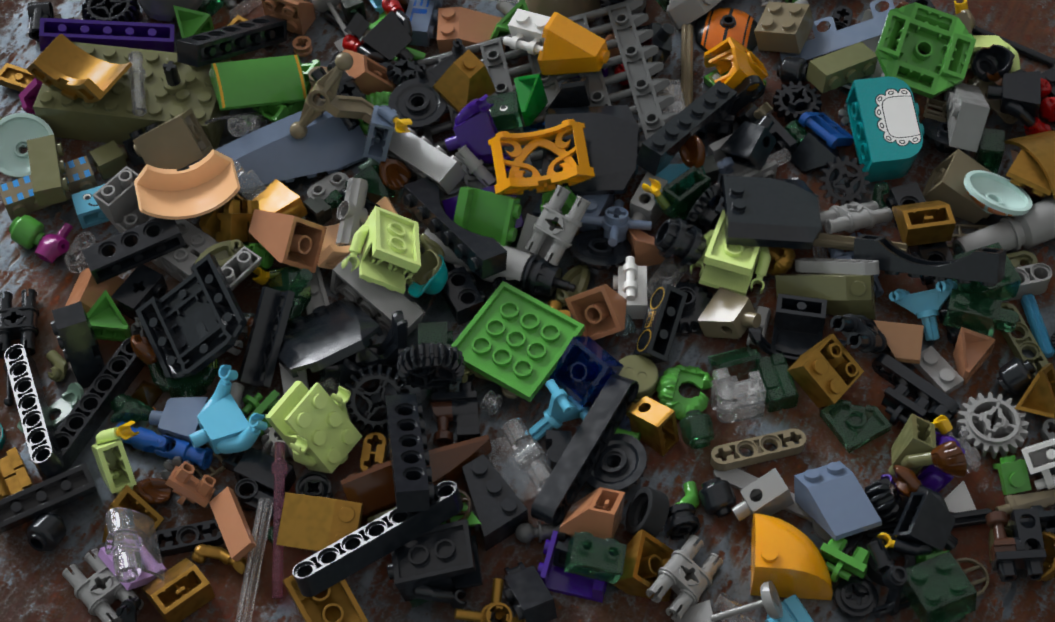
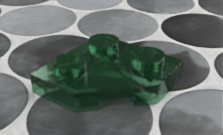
[820,399,892,453]

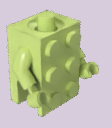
[341,206,422,294]
[690,210,771,296]
[265,381,362,474]

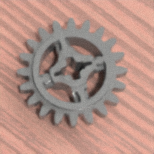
[955,392,1029,459]

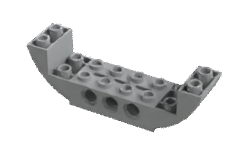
[92,166,262,291]

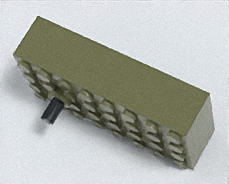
[33,42,231,153]

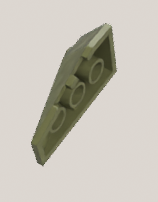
[775,273,876,320]

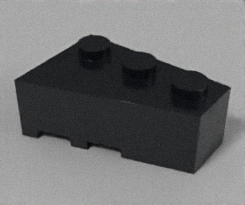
[50,302,105,389]

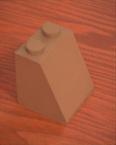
[248,209,327,273]

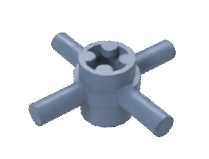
[581,199,652,246]

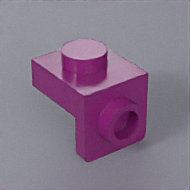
[18,78,42,115]

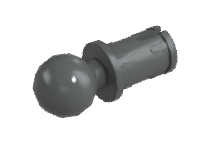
[515,522,565,543]

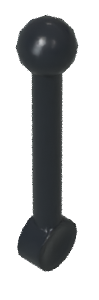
[3,363,14,406]

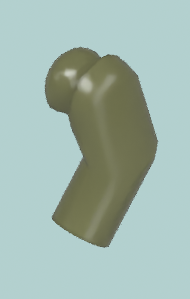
[46,350,68,382]

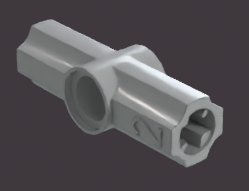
[336,177,369,246]

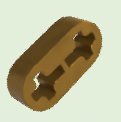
[360,432,387,472]

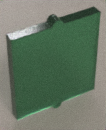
[708,346,761,369]

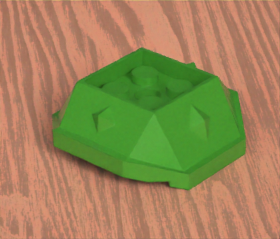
[875,2,976,99]

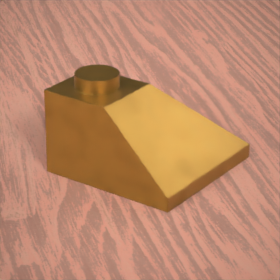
[432,49,496,113]
[610,529,674,602]

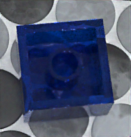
[549,337,624,407]

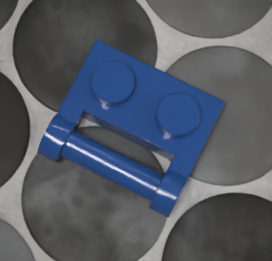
[798,112,854,149]

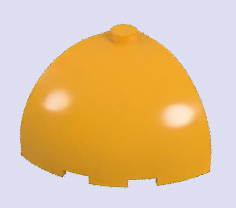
[750,513,833,600]

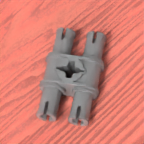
[524,185,591,266]
[819,200,893,234]
[646,535,723,621]
[62,548,144,622]

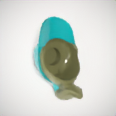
[408,233,448,298]

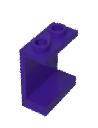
[537,530,615,603]

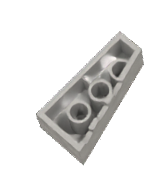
[944,83,990,152]
[330,254,424,335]

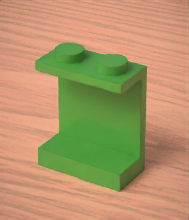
[454,186,522,246]

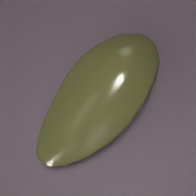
[194,239,244,268]
[555,265,591,307]

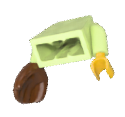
[91,420,172,504]

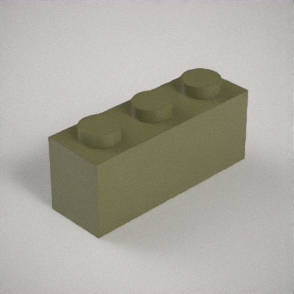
[806,42,878,93]
[27,135,69,207]

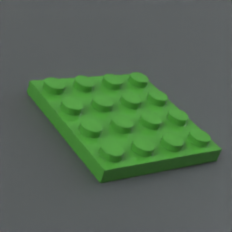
[451,281,585,402]

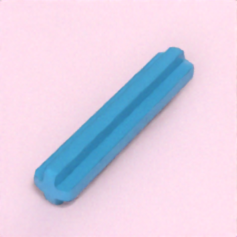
[1021,294,1055,358]

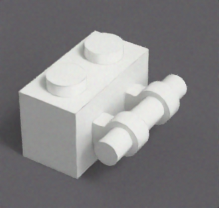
[503,9,551,55]
[613,256,647,319]
[1021,438,1055,491]

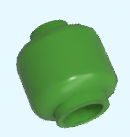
[9,215,46,249]

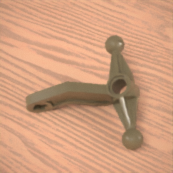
[290,52,395,140]

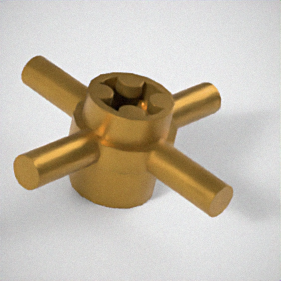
[454,578,523,622]

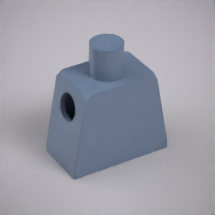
[149,397,209,448]

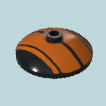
[695,8,757,52]

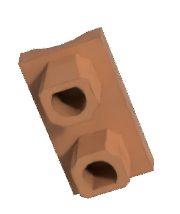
[165,461,216,508]

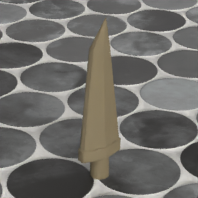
[995,489,1055,518]

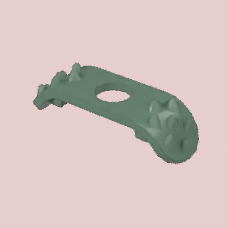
[17,382,84,433]

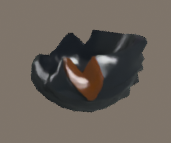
[970,44,1015,82]

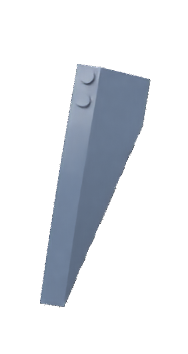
[178,111,368,193]

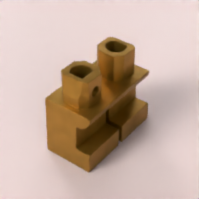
[216,200,259,242]
[0,447,34,500]

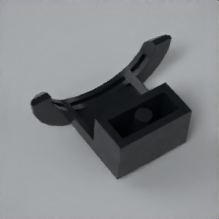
[749,293,848,362]

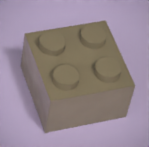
[754,1,814,54]

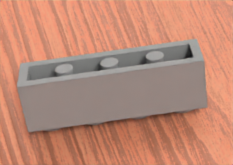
[387,127,466,195]

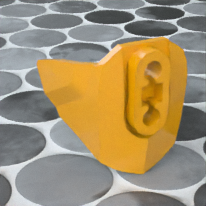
[704,37,768,91]

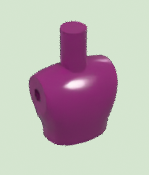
[34,222,73,264]

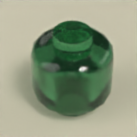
[679,410,715,449]

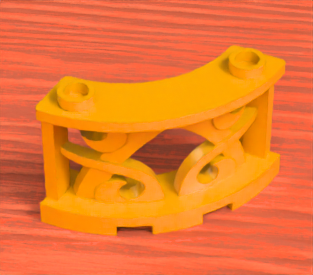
[488,119,595,195]

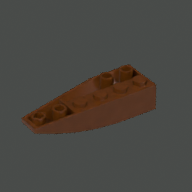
[340,435,492,528]

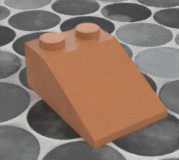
[437,7,505,55]

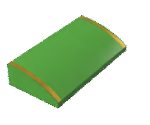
[209,54,307,111]

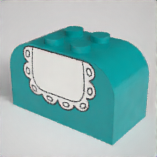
[845,76,924,182]

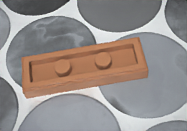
[209,486,257,562]

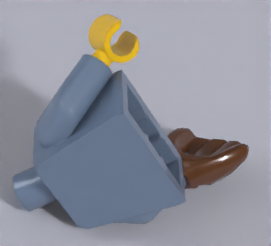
[363,105,412,190]

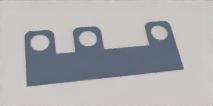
[780,0,895,61]

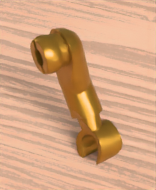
[191,544,249,574]

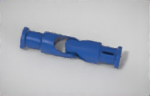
[116,421,213,470]

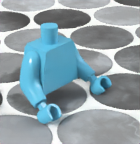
[188,365,268,454]

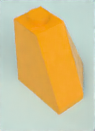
[537,12,610,75]

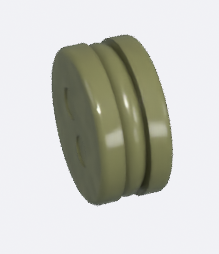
[612,355,659,403]

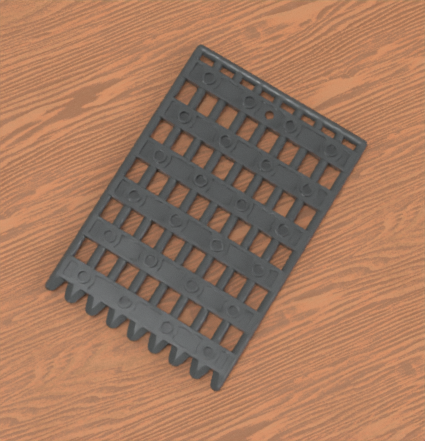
[396,0,679,214]

